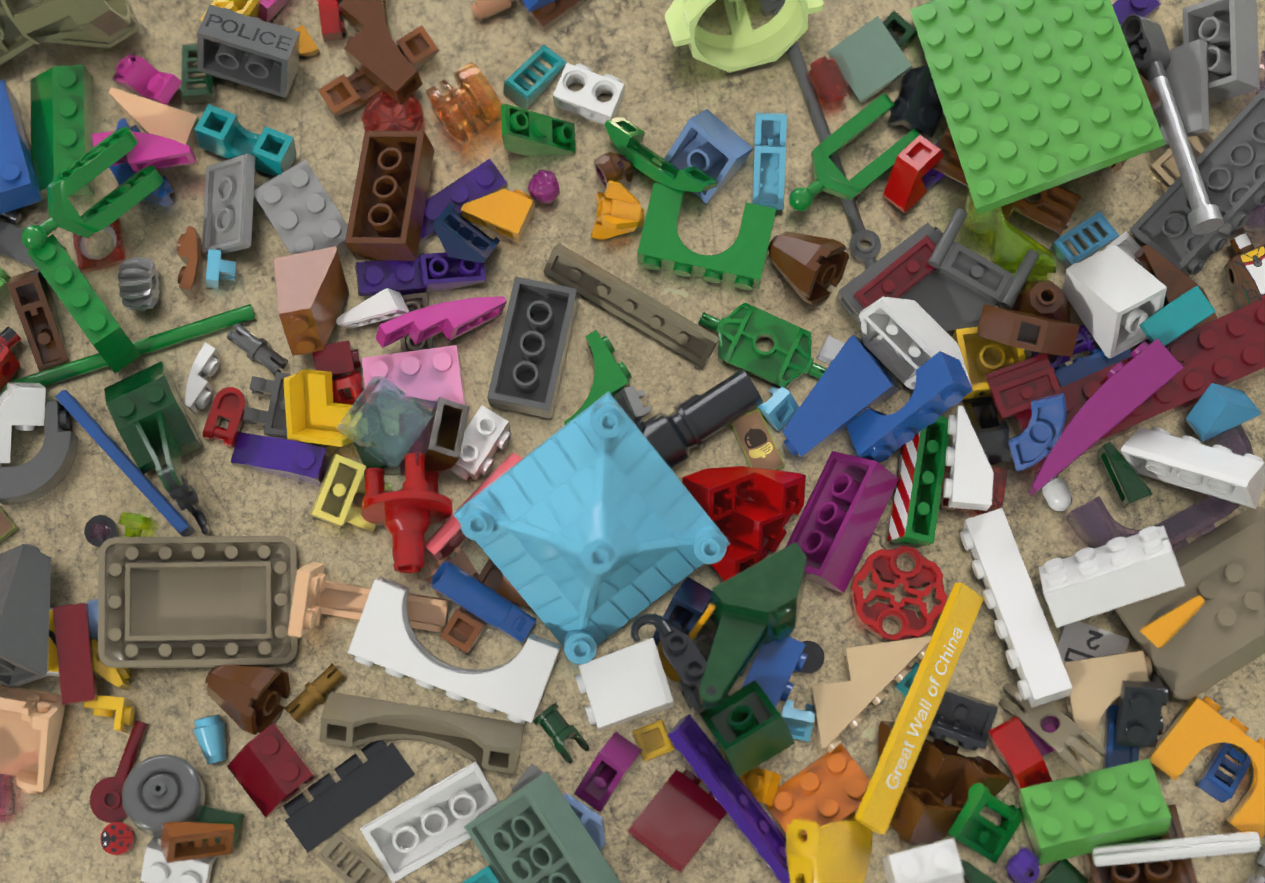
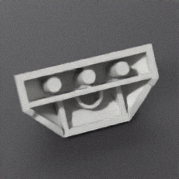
[859,297,972,390]

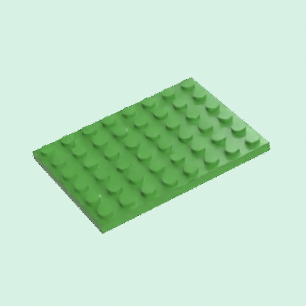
[910,0,1165,215]

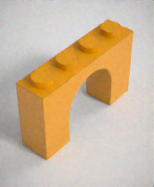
[1146,696,1265,840]

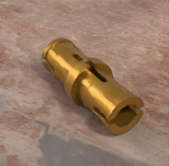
[284,663,346,723]

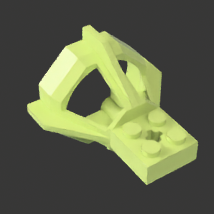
[664,0,824,72]

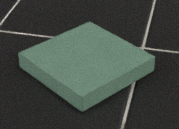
[827,16,913,103]

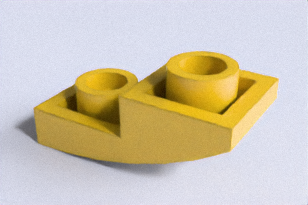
[91,638,131,690]

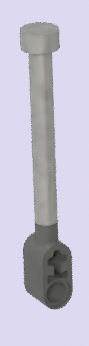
[1121,14,1224,235]

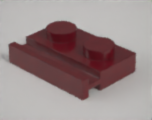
[984,353,1062,420]

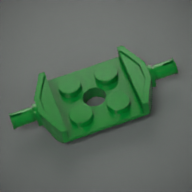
[698,302,827,389]

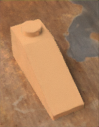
[109,87,200,151]

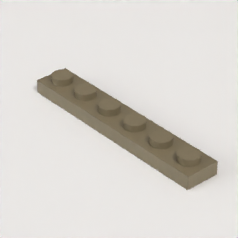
[543,243,720,367]

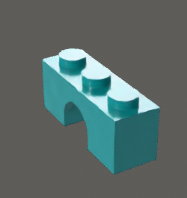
[195,104,297,177]

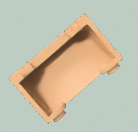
[0,684,65,794]

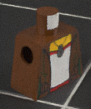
[1224,233,1265,310]

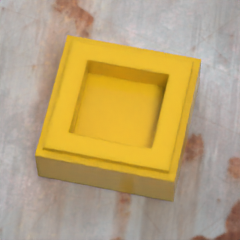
[632,719,674,762]

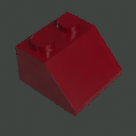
[227,723,318,818]

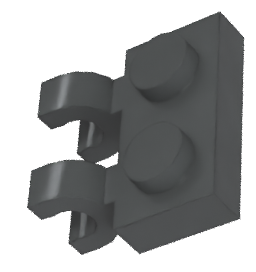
[243,372,292,439]

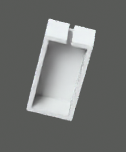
[1039,525,1185,628]

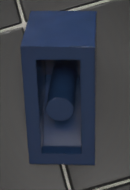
[652,576,712,646]

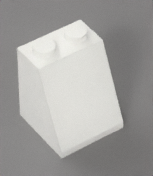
[1063,244,1167,359]
[575,638,674,731]
[881,838,963,883]

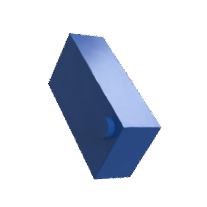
[0,80,43,214]

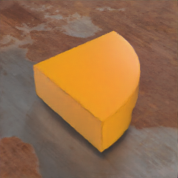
[294,25,320,57]

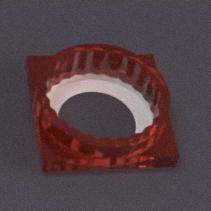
[73,218,126,270]

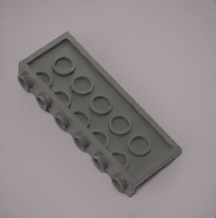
[1129,89,1265,277]

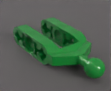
[789,93,920,212]
[21,127,164,250]

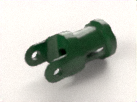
[533,703,589,764]

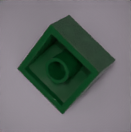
[699,680,795,777]

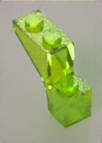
[964,187,1057,276]

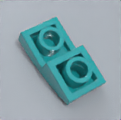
[1139,286,1216,347]

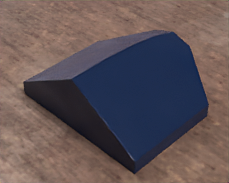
[432,203,500,263]

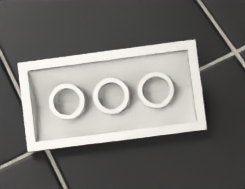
[360,761,500,883]

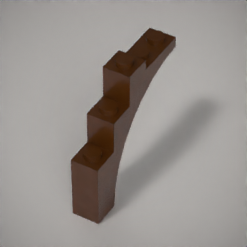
[340,0,423,106]

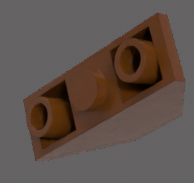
[977,304,1080,357]

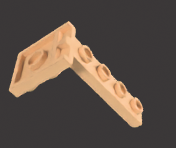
[288,562,449,637]

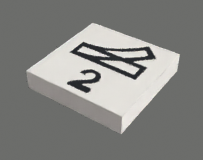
[1057,621,1130,662]

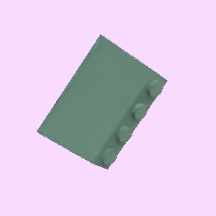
[464,771,621,883]

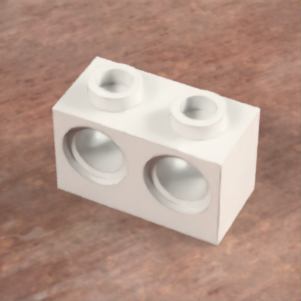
[553,63,625,125]

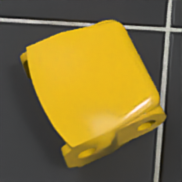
[786,816,873,883]

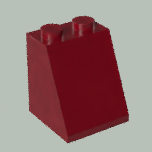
[627,769,727,874]

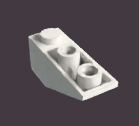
[943,406,993,511]

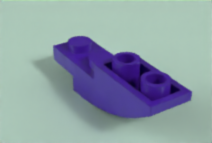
[355,252,486,296]

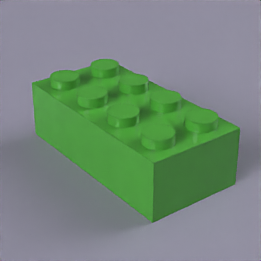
[1019,758,1171,865]

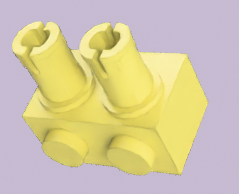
[309,454,392,533]

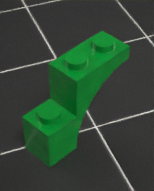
[564,330,632,425]

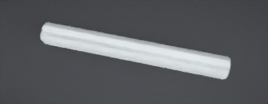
[1092,831,1261,866]

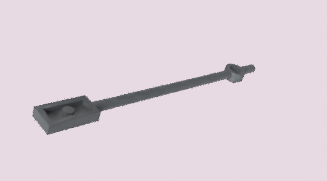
[759,0,881,269]

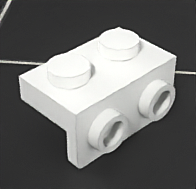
[140,837,217,883]

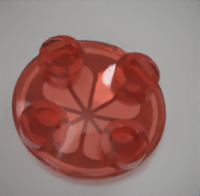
[361,90,424,131]

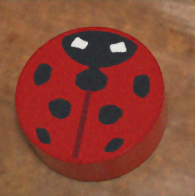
[100,822,136,855]

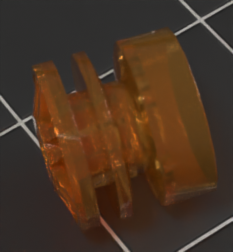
[426,62,502,145]

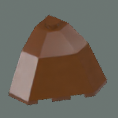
[878,721,1010,845]

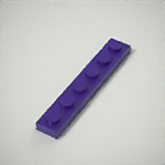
[667,714,790,883]

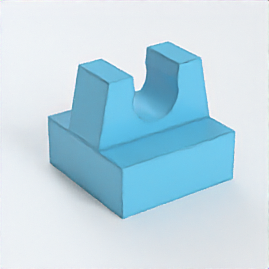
[206,249,236,289]
[757,386,799,431]
[781,700,815,742]

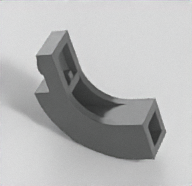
[0,401,79,505]

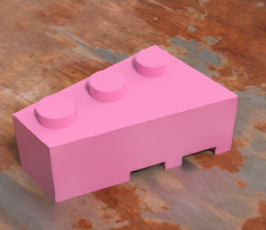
[362,345,466,409]

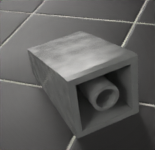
[0,544,51,689]

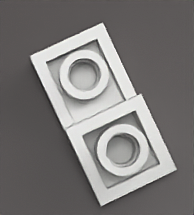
[185,342,222,414]

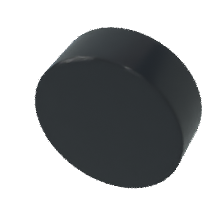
[800,641,824,674]

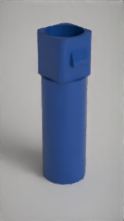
[430,560,536,642]

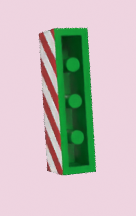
[887,416,950,548]

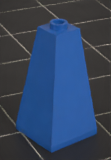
[782,335,901,458]

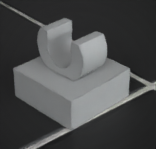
[614,386,652,419]

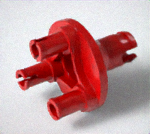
[361,453,453,573]

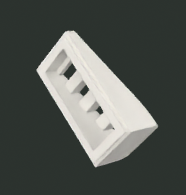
[336,288,409,328]

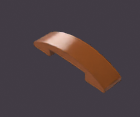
[318,25,439,116]
[439,558,503,654]

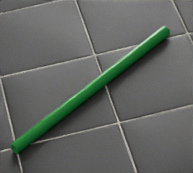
[0,304,256,395]

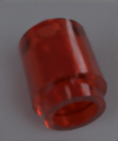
[807,56,849,105]

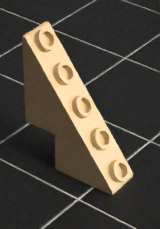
[810,636,932,753]

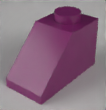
[574,731,642,812]

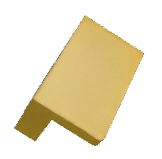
[284,369,363,447]

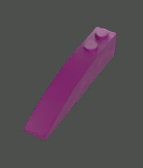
[1028,339,1184,497]

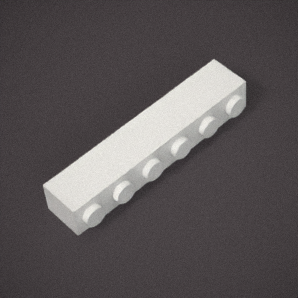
[960,508,1073,708]

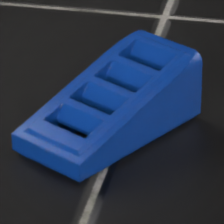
[1196,742,1252,803]

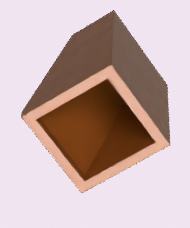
[273,246,349,356]

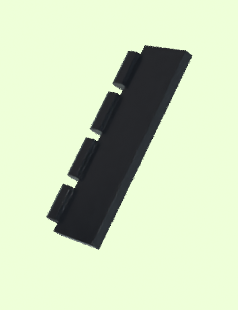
[283,740,415,853]

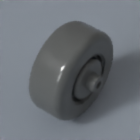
[122,754,205,837]

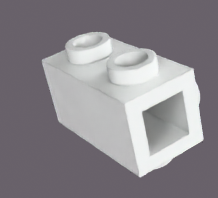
[450,405,512,481]

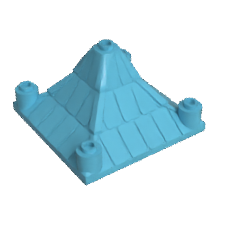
[454,391,730,664]

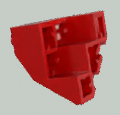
[682,466,806,581]

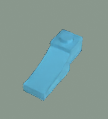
[752,112,787,210]

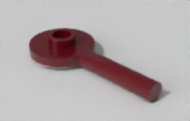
[90,720,148,823]

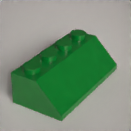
[30,65,94,198]

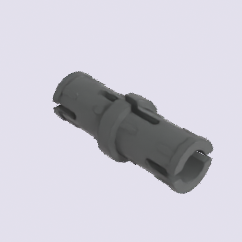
[227,323,288,375]

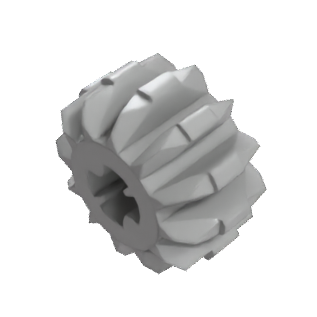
[118,257,160,311]

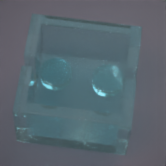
[336,376,434,467]

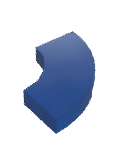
[1008,393,1067,471]

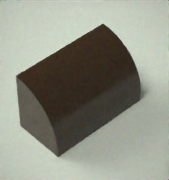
[421,397,469,471]

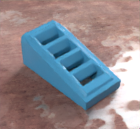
[1050,211,1119,269]

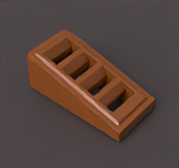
[161,822,235,863]

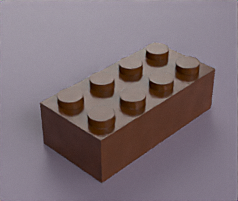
[345,131,435,261]

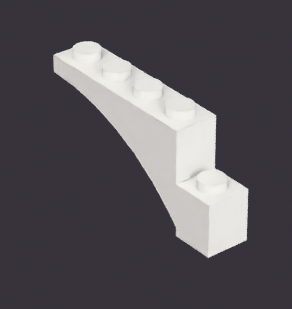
[0,382,46,467]

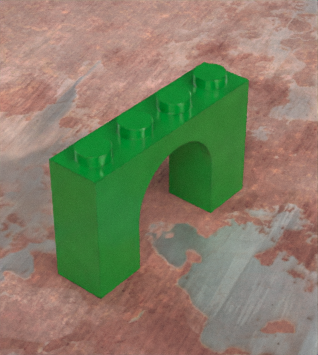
[637,183,776,290]
[26,234,141,373]

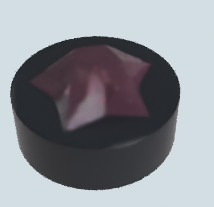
[84,515,119,548]

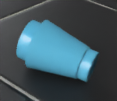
[193,714,227,764]

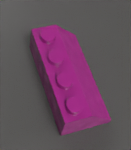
[785,451,899,593]

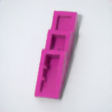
[376,296,507,348]

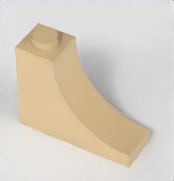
[1063,650,1152,761]

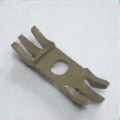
[998,683,1106,777]

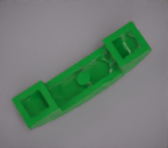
[604,116,718,192]

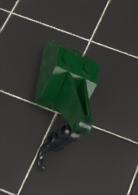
[104,361,210,535]
[631,542,807,709]

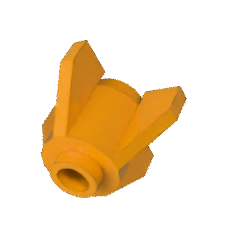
[591,180,645,240]

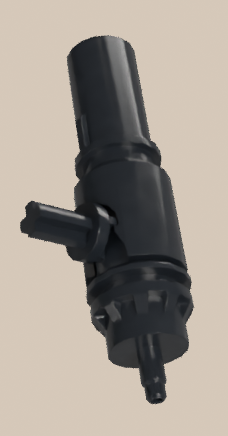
[614,369,763,469]

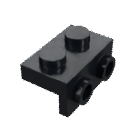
[888,65,943,139]
[1114,674,1168,748]
[927,688,998,751]

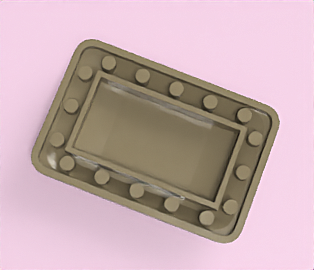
[1115,506,1265,700]
[98,536,298,668]

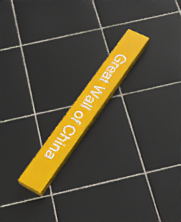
[854,582,984,835]

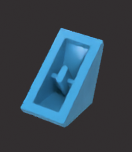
[1186,383,1260,442]

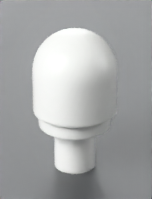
[1042,477,1073,511]

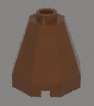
[768,231,849,306]
[1011,280,1071,323]
[205,665,290,735]

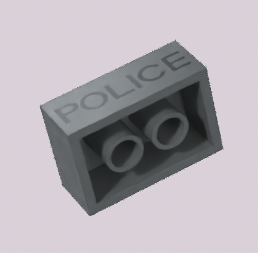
[197,5,300,98]

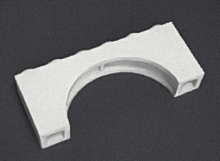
[348,576,562,724]

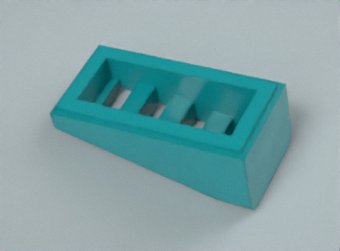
[503,45,567,110]

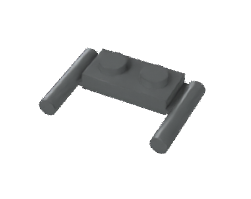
[928,208,1039,309]

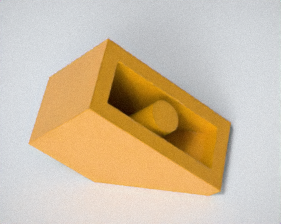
[461,189,535,243]

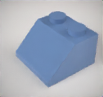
[664,109,754,204]

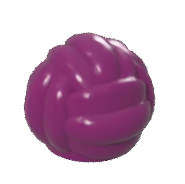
[528,169,560,204]

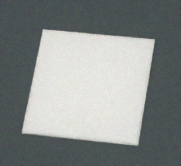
[816,335,845,365]

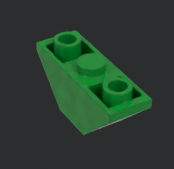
[501,104,576,156]

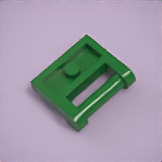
[948,783,1023,864]

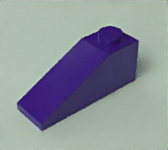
[231,432,331,486]

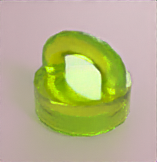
[118,511,152,537]

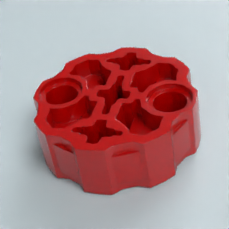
[849,546,947,642]

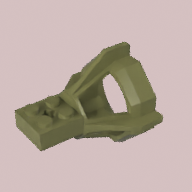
[0,0,139,65]

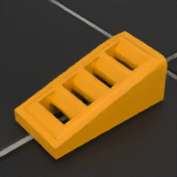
[1139,595,1205,649]

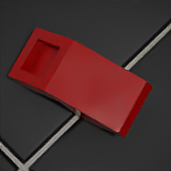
[883,135,944,213]
[988,716,1052,793]

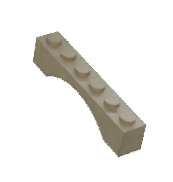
[320,692,523,774]

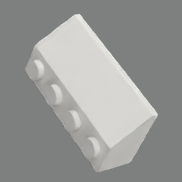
[1121,427,1265,509]

